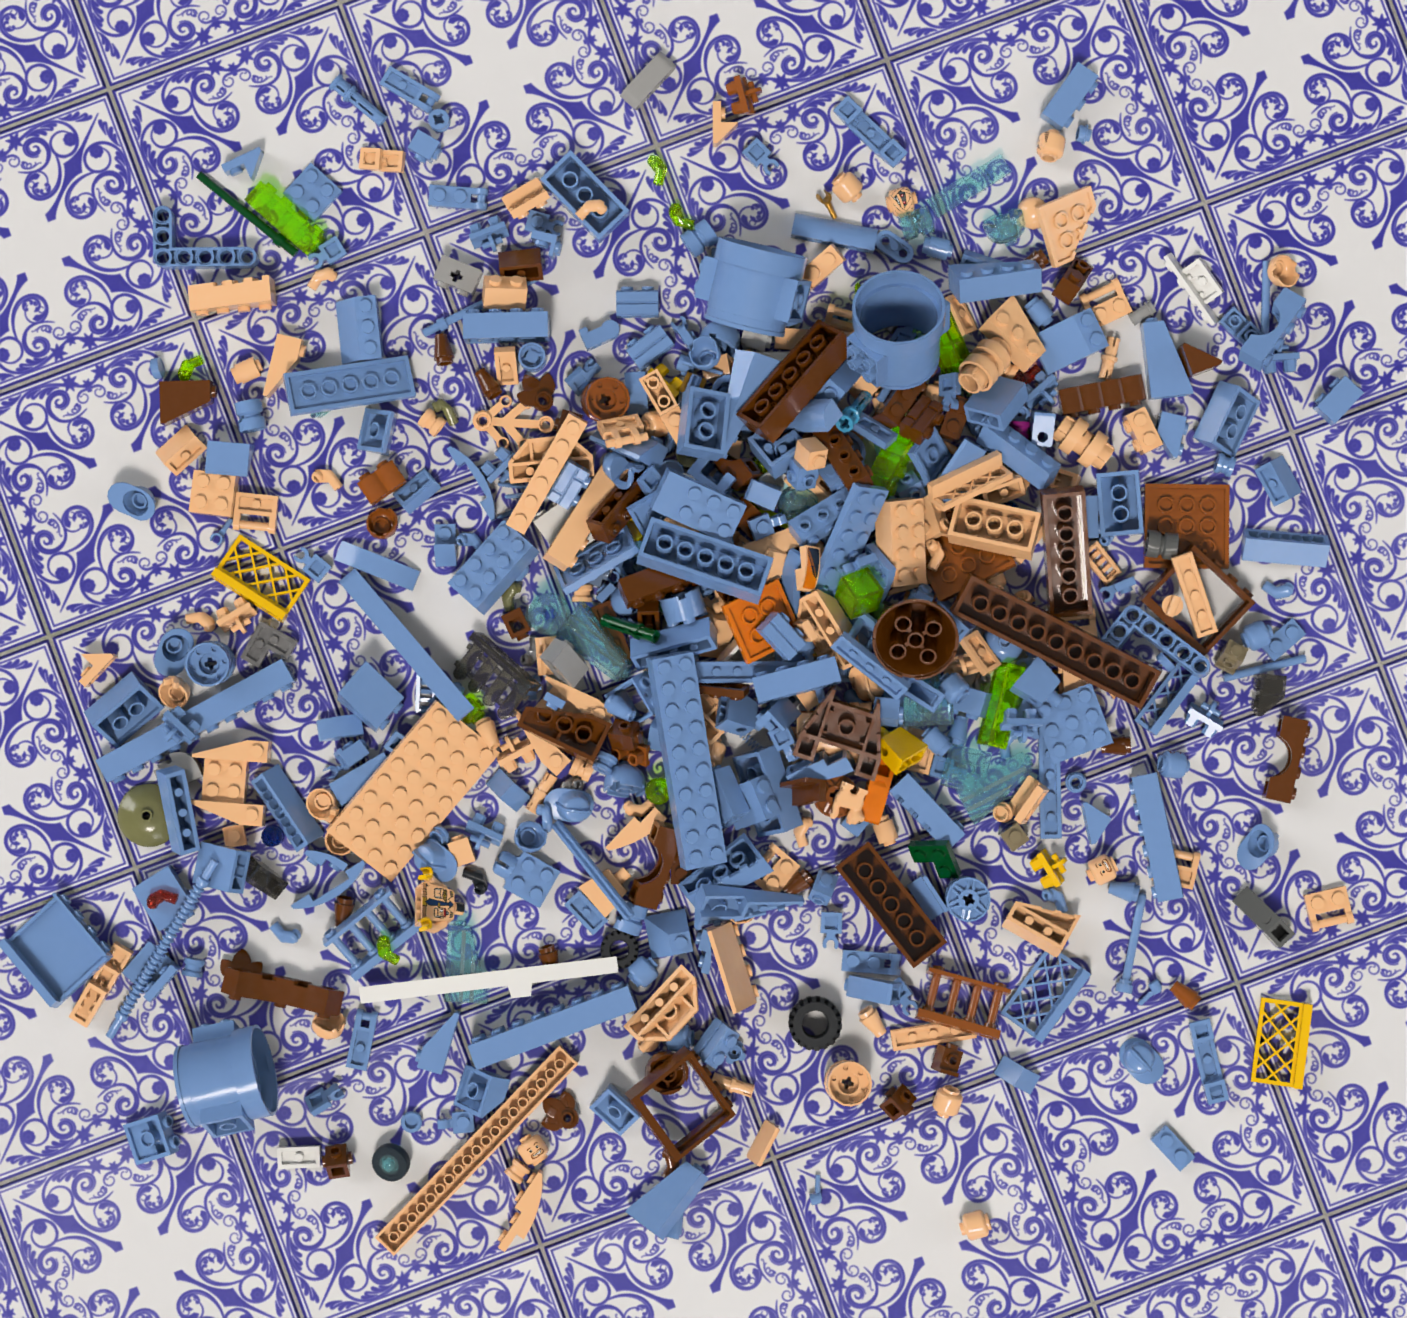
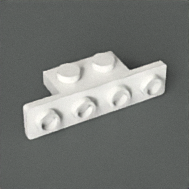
[1164,253,1225,326]

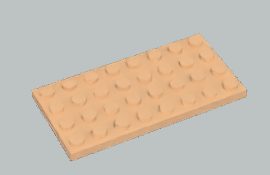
[326,700,500,882]

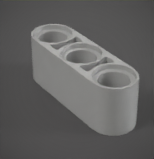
[620,51,676,110]

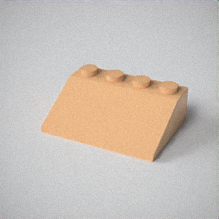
[707,920,759,1014]

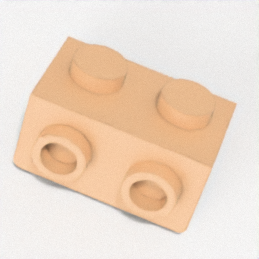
[501,177,550,219]
[923,495,950,544]

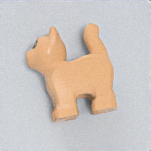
[830,781,868,825]

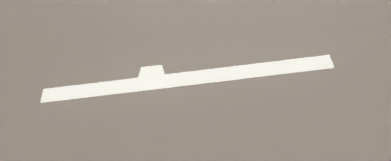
[359,956,619,1004]

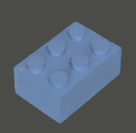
[676,386,731,461]

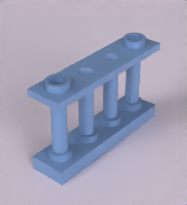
[830,607,911,700]
[322,885,422,981]

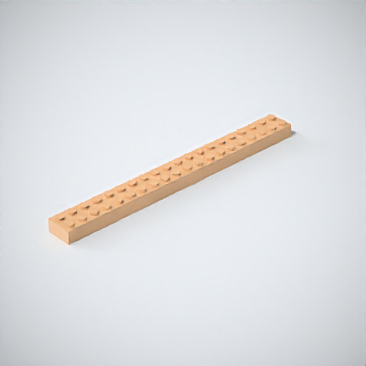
[375,1045,579,1256]

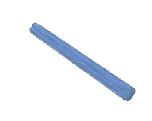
[552,820,634,921]

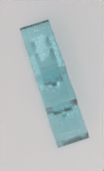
[927,154,1012,218]

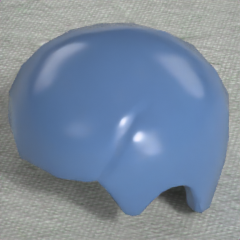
[689,335,721,370]
[610,587,637,616]
[514,821,547,853]

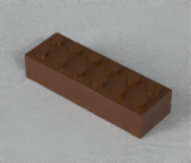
[736,319,847,443]
[1040,485,1093,618]
[834,840,947,968]

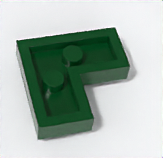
[908,840,961,878]

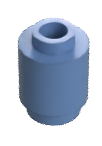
[921,236,954,261]
[1024,296,1054,328]
[921,726,953,757]

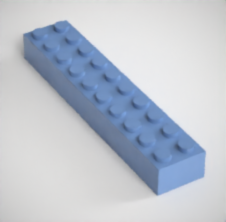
[646,650,727,871]

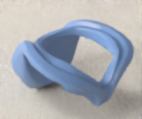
[602,452,646,489]

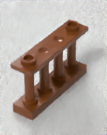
[915,965,1011,1041]

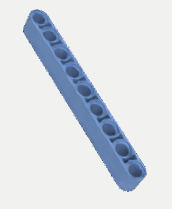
[339,568,474,722]

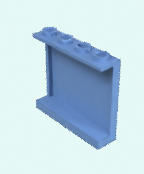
[0,892,113,1008]

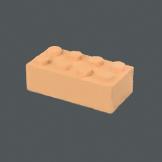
[875,497,927,587]
[947,498,1042,561]

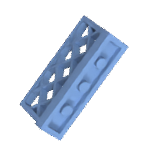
[1001,951,1091,1043]

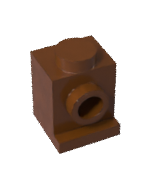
[501,607,532,641]
[931,1042,963,1077]

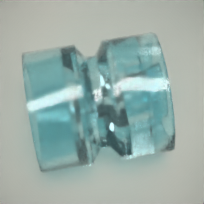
[898,206,935,241]

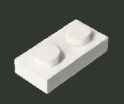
[277,1145,321,1169]

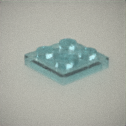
[940,744,992,795]

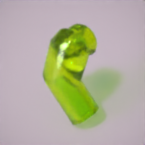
[647,155,667,186]
[668,203,695,230]
[178,355,204,381]
[376,935,400,965]

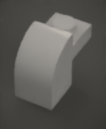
[154,752,204,784]

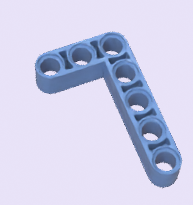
[153,206,260,270]
[1101,605,1210,678]

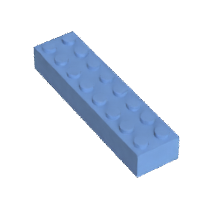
[468,981,637,1070]

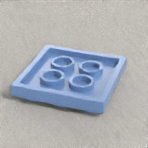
[1031,683,1114,764]

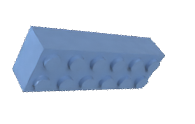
[636,517,774,605]

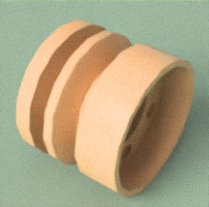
[824,1060,872,1107]

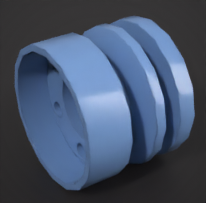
[185,641,236,687]
[943,876,991,922]

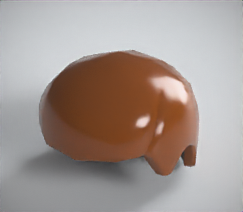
[366,507,398,539]

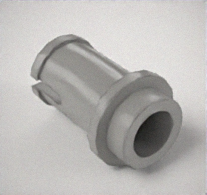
[1128,301,1156,326]

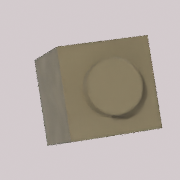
[998,822,1030,852]

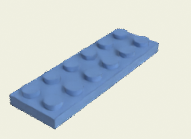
[282,355,416,416]
[804,483,889,603]

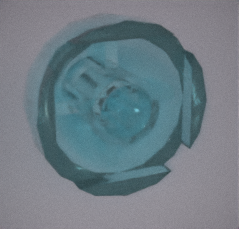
[982,208,1025,246]
[777,486,818,525]

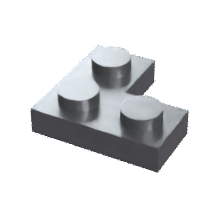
[240,621,299,668]

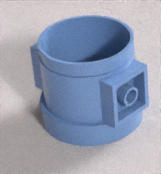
[694,236,812,337]
[847,270,950,390]
[173,1019,278,1138]

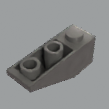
[1232,886,1295,948]

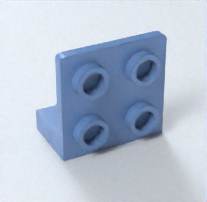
[122,941,181,1002]

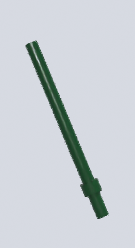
[196,171,299,257]

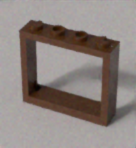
[1139,543,1256,656]
[624,1046,736,1163]

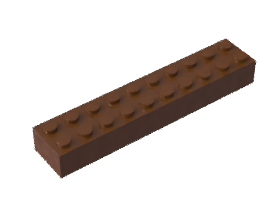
[950,572,1161,709]

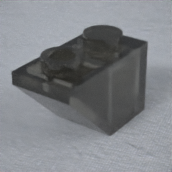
[1251,674,1287,716]
[246,855,289,900]

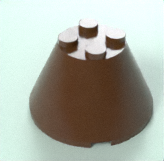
[872,599,959,680]

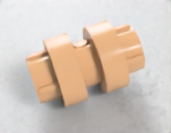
[958,337,1011,394]
[1053,415,1115,470]

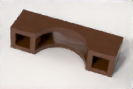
[714,452,763,491]
[1262,715,1310,804]
[628,819,677,910]

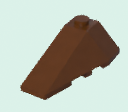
[517,706,612,765]

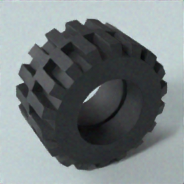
[788,996,842,1051]

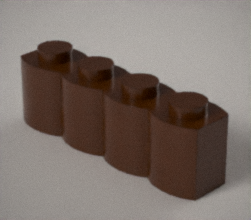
[1057,374,1146,418]

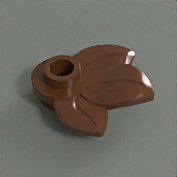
[517,373,555,412]
[220,949,263,976]
[541,1091,579,1131]

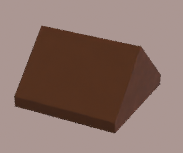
[1177,343,1223,378]

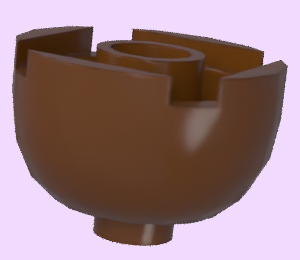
[645,1051,689,1095]

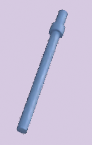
[422,280,538,337]

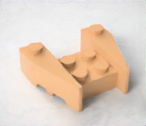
[514,676,613,776]
[191,740,272,827]

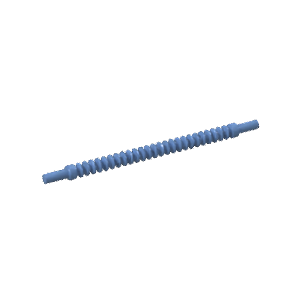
[106,858,219,1039]

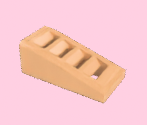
[1088,539,1122,586]

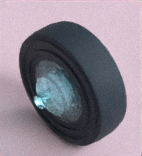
[372,1143,410,1182]

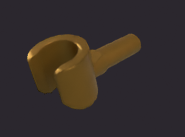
[816,190,837,219]

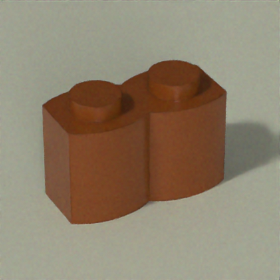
[357,460,407,506]

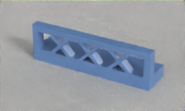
[1134,653,1207,735]

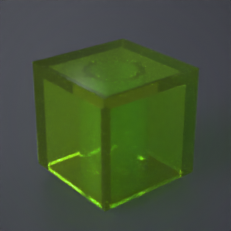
[835,567,884,620]

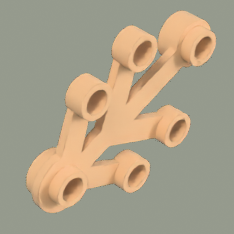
[473,395,554,449]

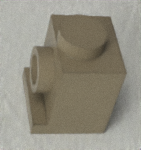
[1214,639,1248,675]

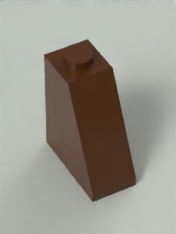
[159,380,217,426]

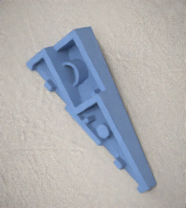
[721,349,781,459]
[694,883,805,930]

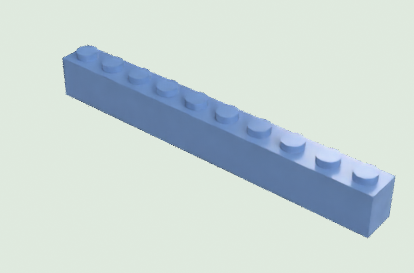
[95,659,296,784]

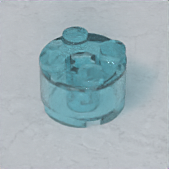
[528,593,571,636]

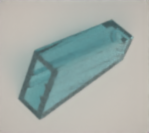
[556,602,633,682]
[953,752,1033,825]
[444,920,488,1004]

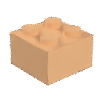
[188,470,240,518]

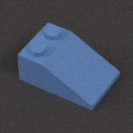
[1037,308,1109,376]

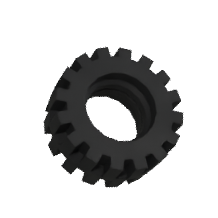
[601,930,639,969]

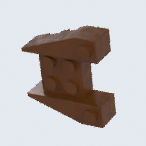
[792,685,881,781]

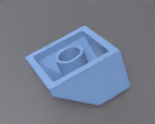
[644,908,693,958]
[453,1064,510,1118]

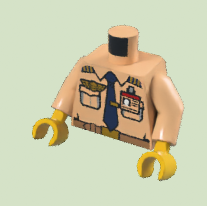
[415,867,465,934]

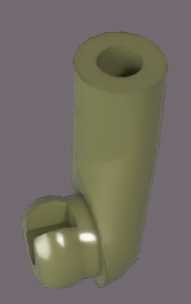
[432,399,459,426]
[501,582,522,612]

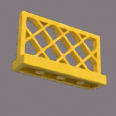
[211,534,311,623]
[1251,997,1313,1090]

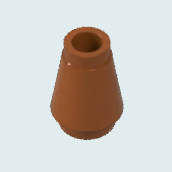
[1170,981,1202,1011]

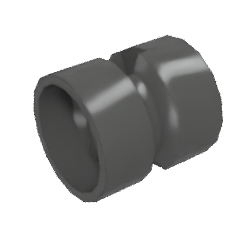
[1144,530,1179,560]

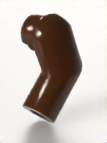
[661,1150,680,1178]

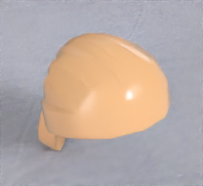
[158,676,190,709]
[306,788,340,823]

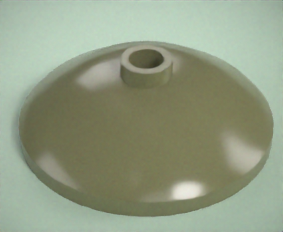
[117,784,169,847]

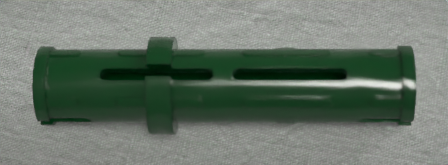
[600,613,660,644]

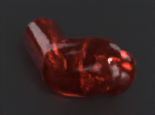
[1013,364,1041,384]
[146,889,179,909]

